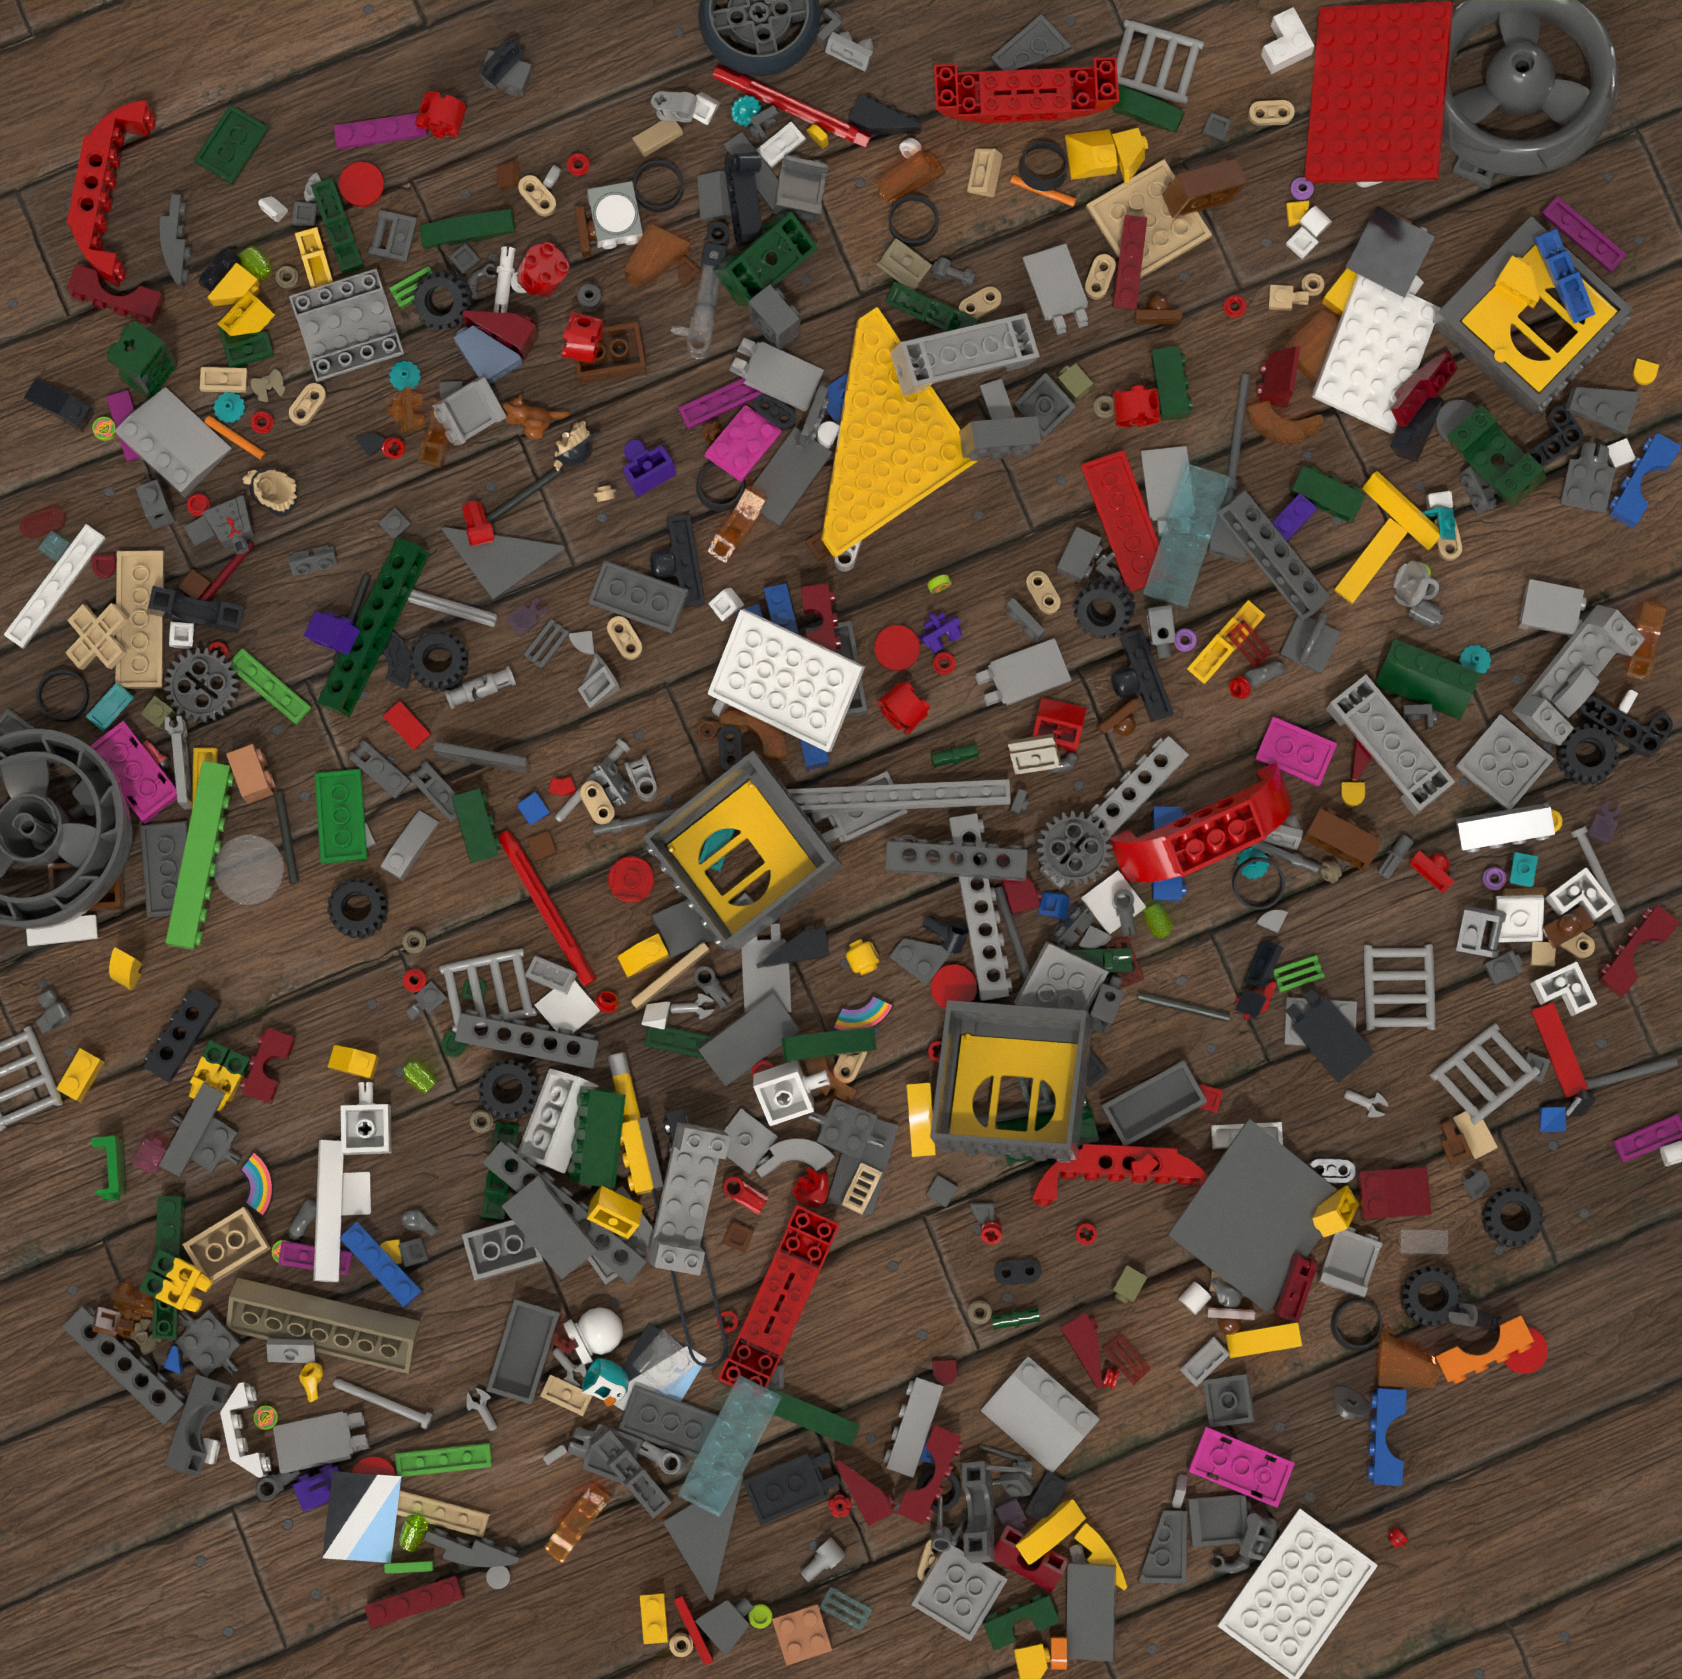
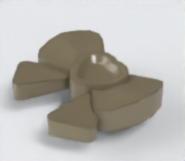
[251,369,286,403]
[128,1319,162,1355]

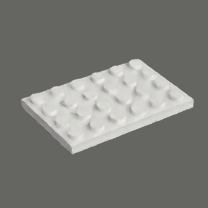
[1311,274,1440,434]
[708,609,865,752]
[1217,1509,1378,1679]

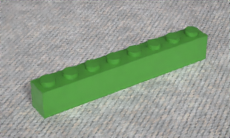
[166,761,235,951]

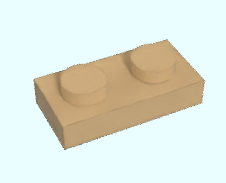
[200,367,248,393]
[540,1375,593,1416]

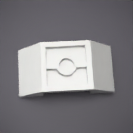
[220,1382,272,1477]

